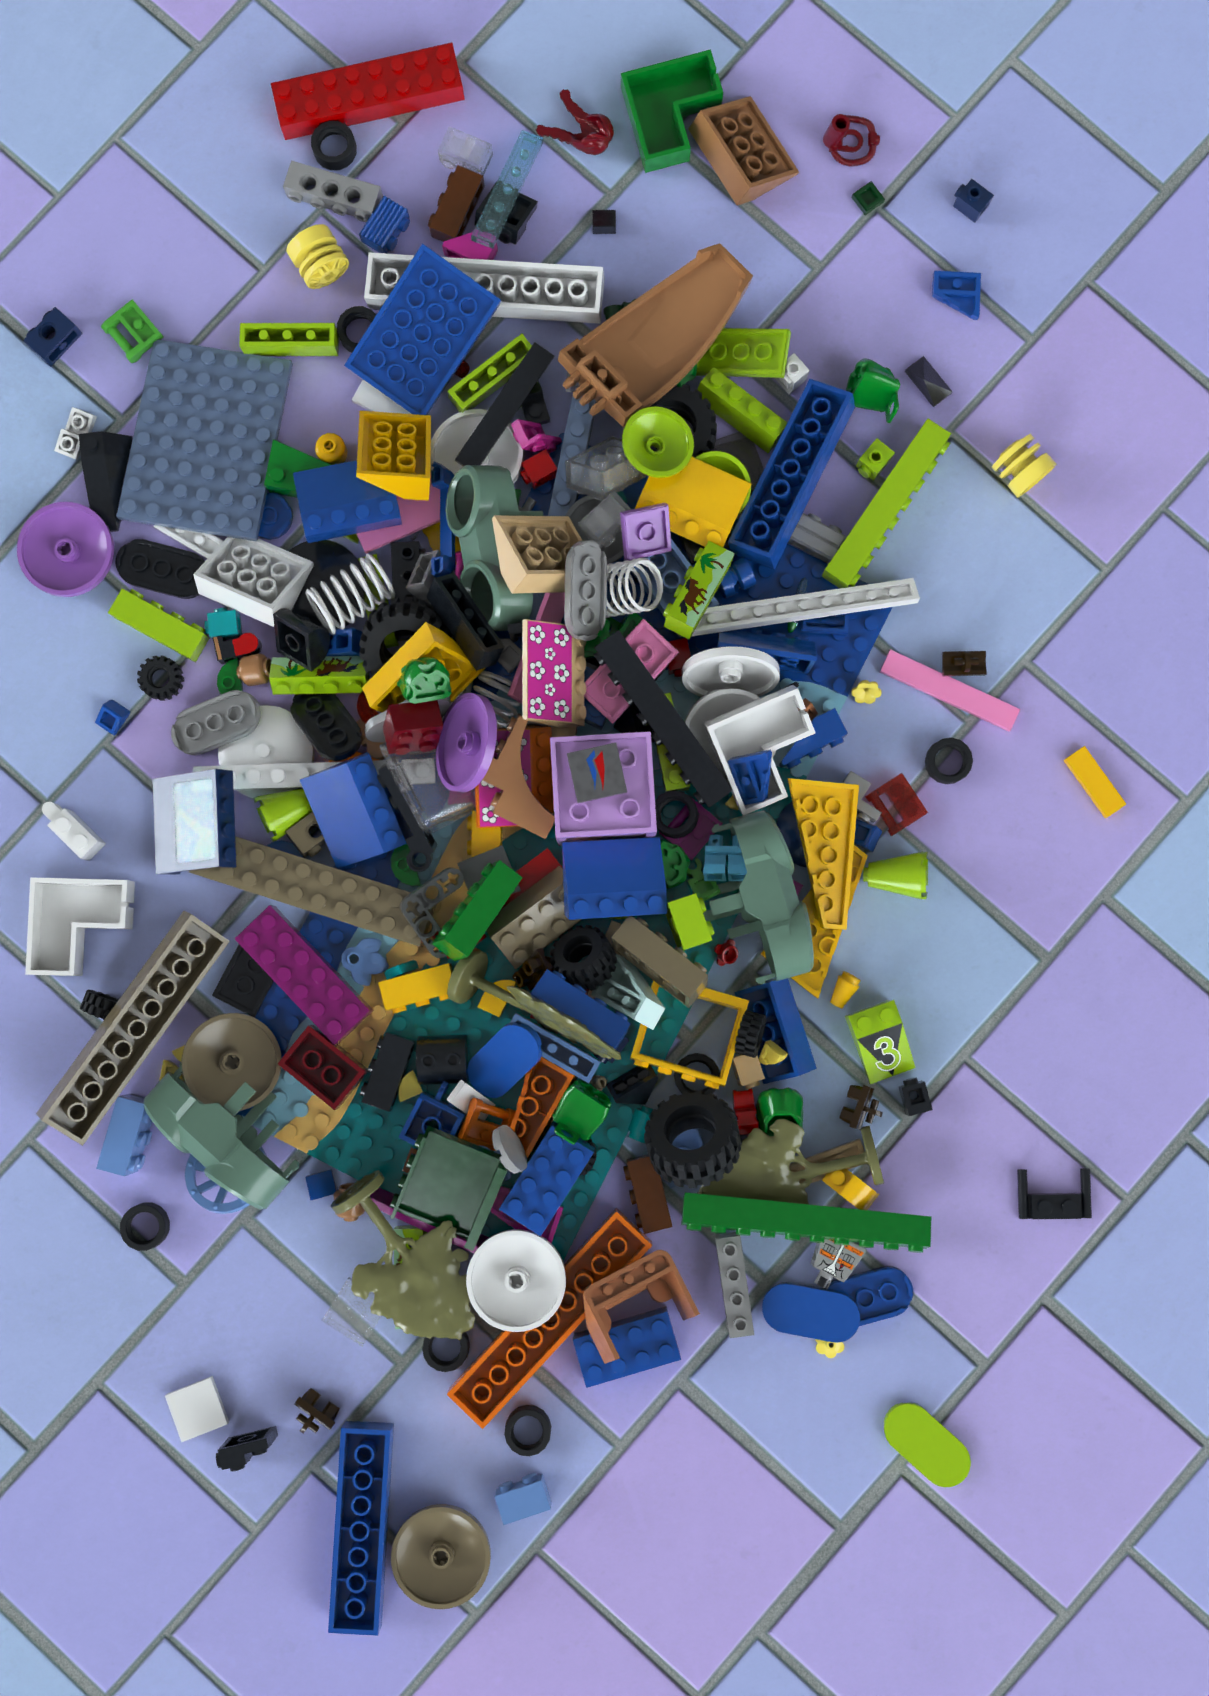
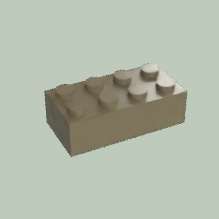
[486,866,582,969]
[611,916,708,1008]

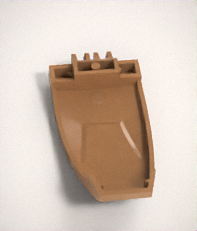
[558,243,753,427]

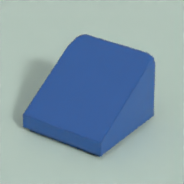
[95,700,130,735]
[854,819,882,852]
[305,1169,336,1200]

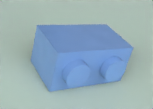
[494,1473,552,1525]

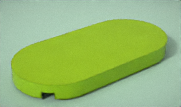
[884,1402,971,1487]

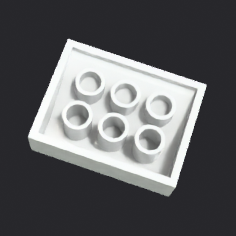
[193,537,314,627]

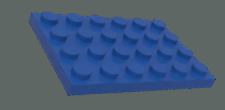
[344,243,502,415]

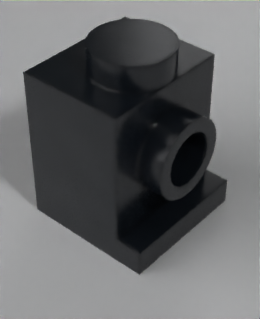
[898,1077,933,1116]

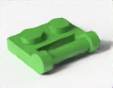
[101,299,164,363]

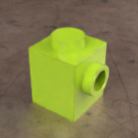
[856,438,895,481]

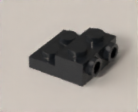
[474,182,538,245]
[216,1426,278,1472]

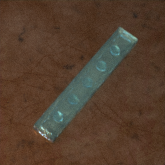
[471,130,544,249]

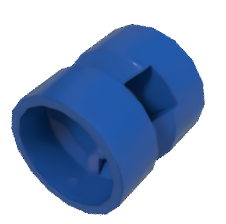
[719,557,756,599]

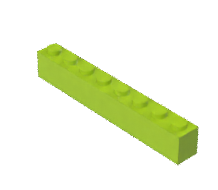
[821,418,952,588]

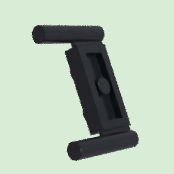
[1017,1168,1092,1219]

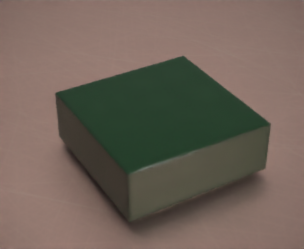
[851,181,885,215]

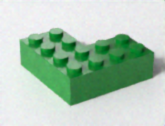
[621,49,723,173]

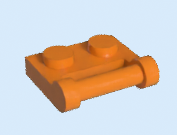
[457,1097,516,1151]

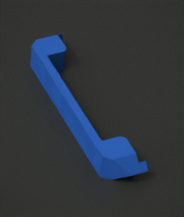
[431,461,455,578]

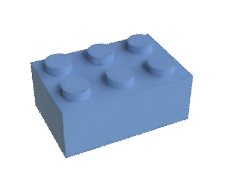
[96,1094,152,1177]

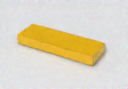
[1063,746,1126,818]

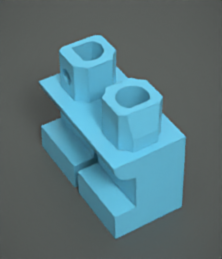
[703,835,747,881]

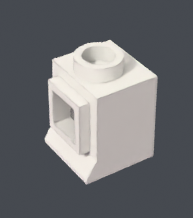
[774,353,810,395]

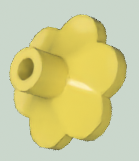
[851,680,882,704]
[815,1339,844,1358]

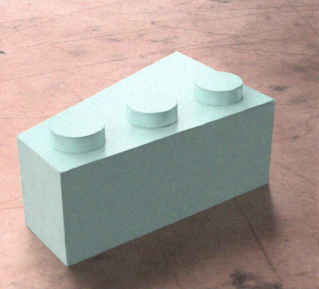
[591,953,665,1030]

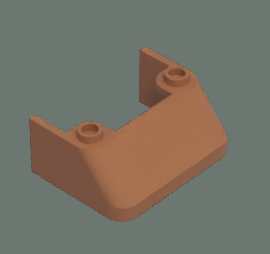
[583,1250,700,1364]

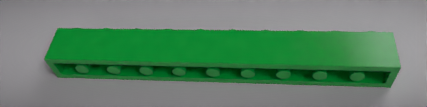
[681,1192,932,1253]

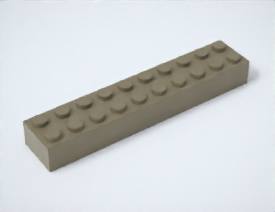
[189,826,437,947]
[36,911,230,1146]

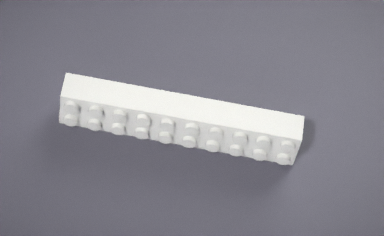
[364,253,605,324]

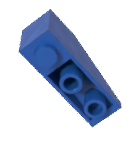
[779,708,848,769]

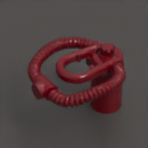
[823,114,880,167]

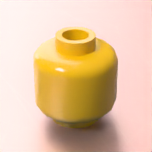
[315,433,348,465]

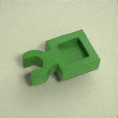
[687,858,721,901]

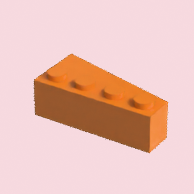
[510,1057,578,1162]

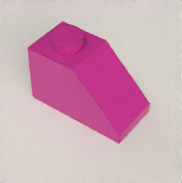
[442,231,498,260]

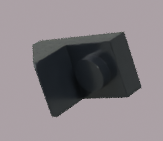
[521,381,550,425]

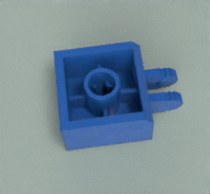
[398,1081,466,1145]

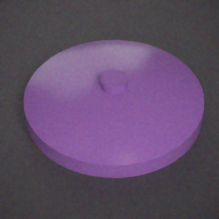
[17,502,114,597]
[436,693,497,792]

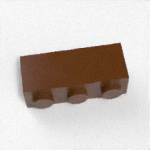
[428,165,485,242]
[623,1154,673,1234]

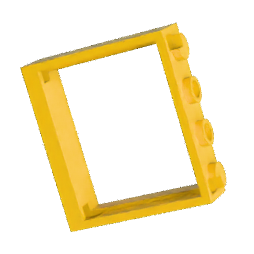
[630,980,749,1089]

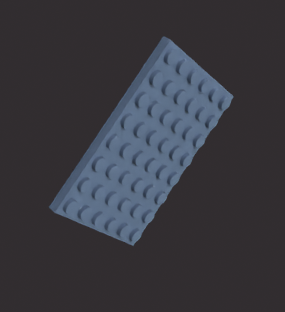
[116,339,293,541]

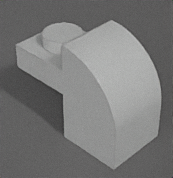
[842,771,882,823]

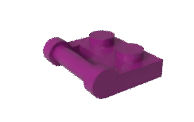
[659,797,723,861]

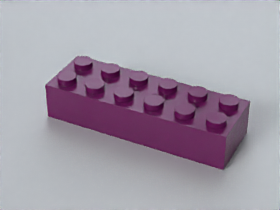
[234,905,374,1045]

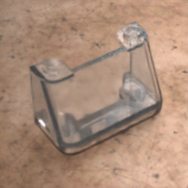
[379,742,476,834]

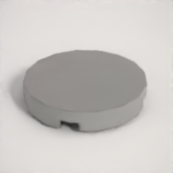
[492,1125,527,1174]

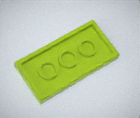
[696,328,791,378]

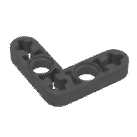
[400,867,464,958]

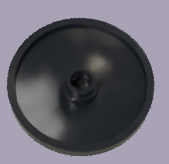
[289,540,367,630]

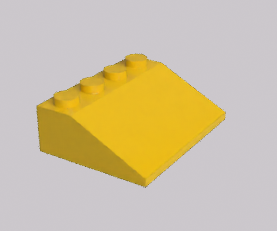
[356,411,431,501]
[635,456,752,547]
[362,622,485,713]

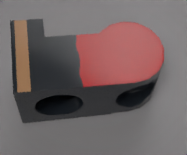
[212,633,262,664]

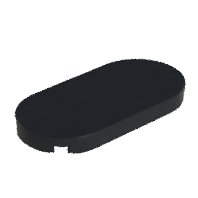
[115,539,205,599]
[290,693,363,761]

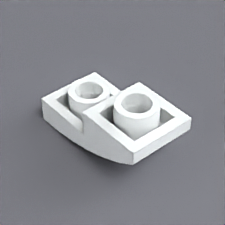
[54,407,97,460]

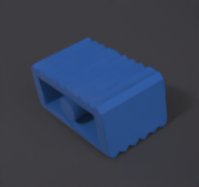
[359,196,410,254]

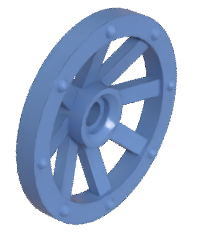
[185,1146,267,1214]

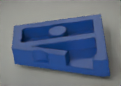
[932,270,981,320]
[728,749,772,805]

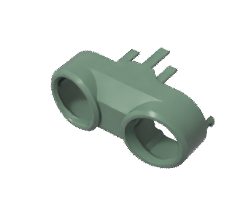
[446,465,543,631]
[703,810,814,985]
[144,1062,299,1210]

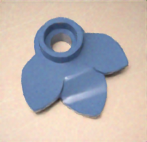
[341,938,389,986]

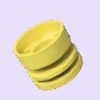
[286,224,349,289]
[992,434,1057,498]

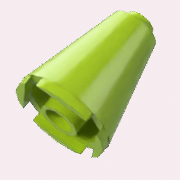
[254,788,313,842]
[863,851,928,900]

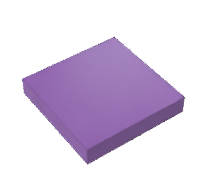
[620,503,672,561]

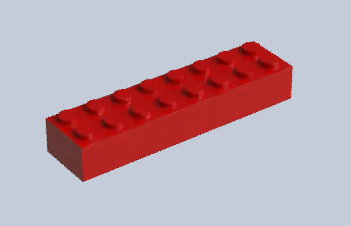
[271,42,465,140]

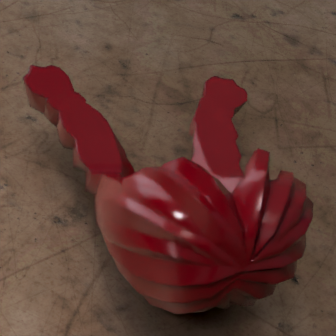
[536,89,614,155]

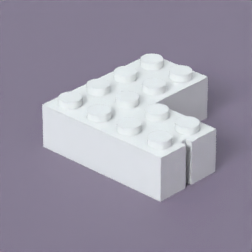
[704,685,815,815]
[25,877,135,976]

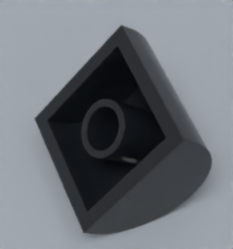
[273,609,330,672]
[416,1034,468,1085]

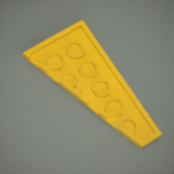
[787,778,859,930]
[760,845,868,999]

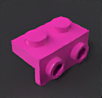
[511,419,562,453]

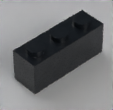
[360,1032,416,1112]

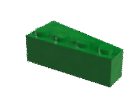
[264,439,330,498]
[432,860,523,961]

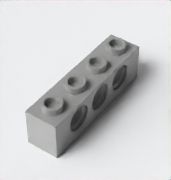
[283,160,383,222]
[714,1232,754,1338]

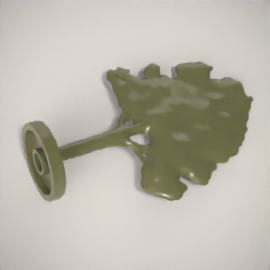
[447,948,622,1060]
[697,1119,884,1204]
[331,1170,475,1340]

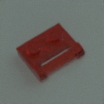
[865,773,928,836]

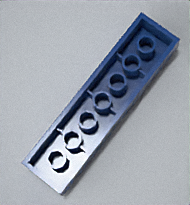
[728,379,855,570]
[328,1421,394,1636]

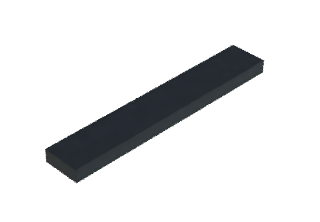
[455,342,554,466]

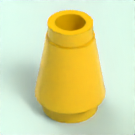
[830,971,861,1009]

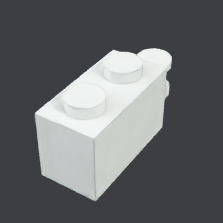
[42,802,106,861]

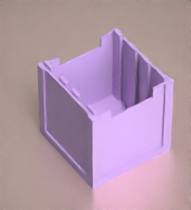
[550,732,657,846]

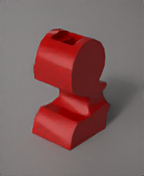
[732,1088,759,1135]

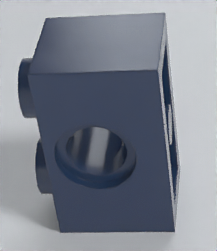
[23,307,83,367]

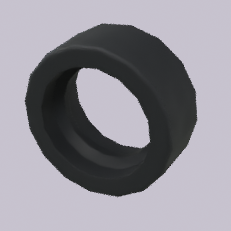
[311,121,357,170]
[337,306,376,353]
[925,738,973,784]
[655,790,699,839]
[674,1053,720,1095]
[120,1203,170,1251]
[422,1332,470,1372]
[504,1405,552,1456]

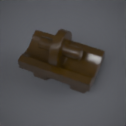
[942,651,987,677]
[513,948,554,991]
[839,1085,883,1130]
[294,1388,340,1434]

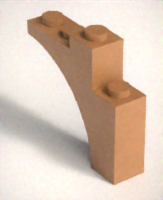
[482,713,555,839]

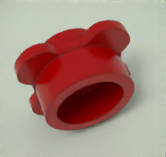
[714,939,739,966]

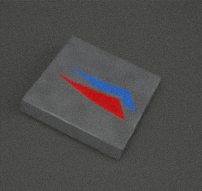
[567,743,627,803]

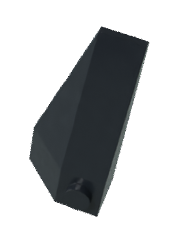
[78,431,133,532]

